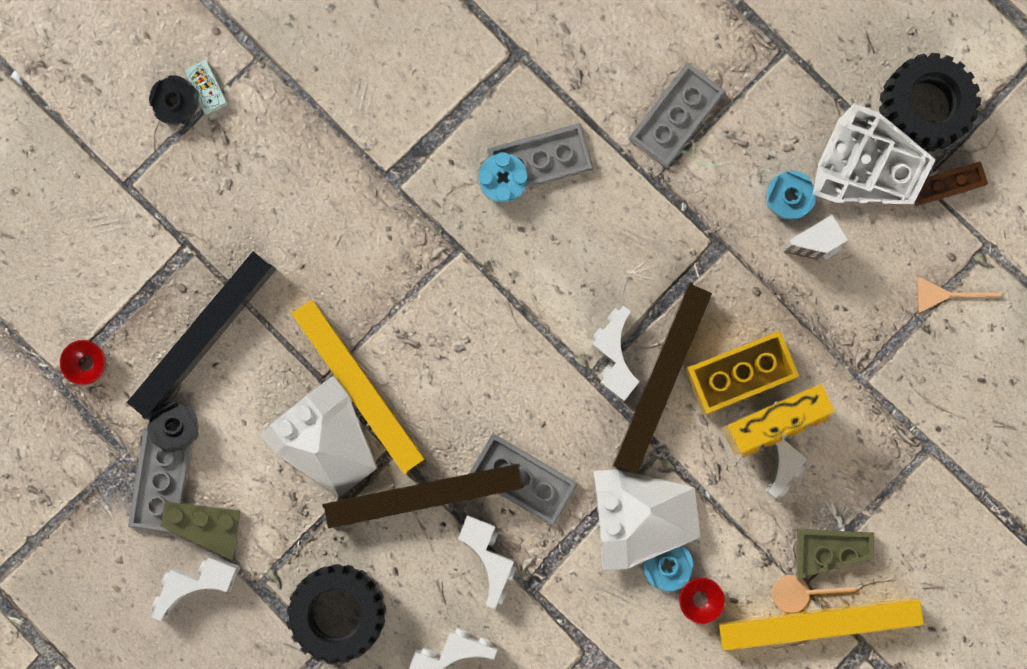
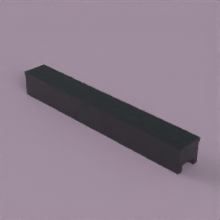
[126,251,276,420]

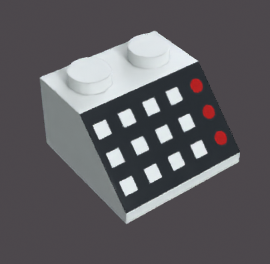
[781,215,848,260]

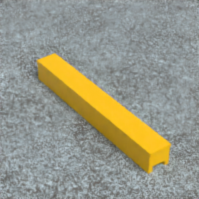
[291,299,426,475]
[717,597,924,651]

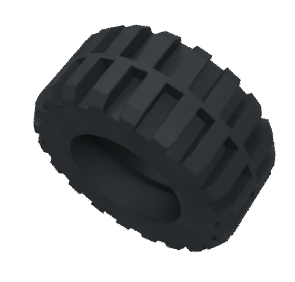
[879,53,981,152]
[286,564,386,664]

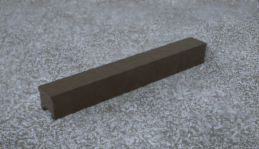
[612,283,712,474]
[322,463,524,529]

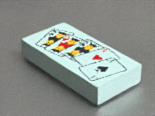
[184,60,228,115]

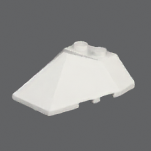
[813,103,936,204]
[260,375,378,498]
[593,469,700,571]

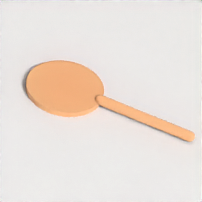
[772,575,857,613]

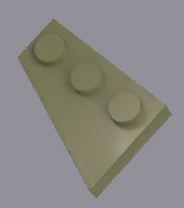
[161,501,241,560]
[796,529,874,580]

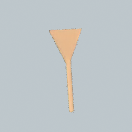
[918,277,1002,313]

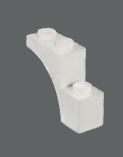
[591,306,640,402]
[765,402,807,498]
[458,515,517,609]
[151,556,241,621]
[409,628,498,669]

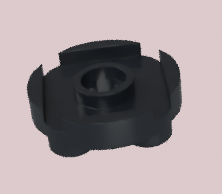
[149,75,199,125]
[147,402,199,453]

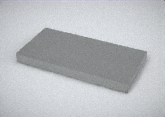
[628,63,726,169]
[487,123,594,189]
[128,428,194,534]
[469,433,578,526]

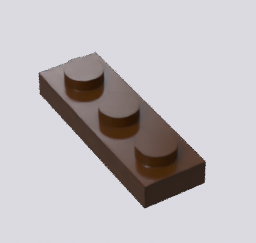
[914,161,988,207]

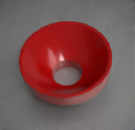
[59,340,106,385]
[679,577,725,624]

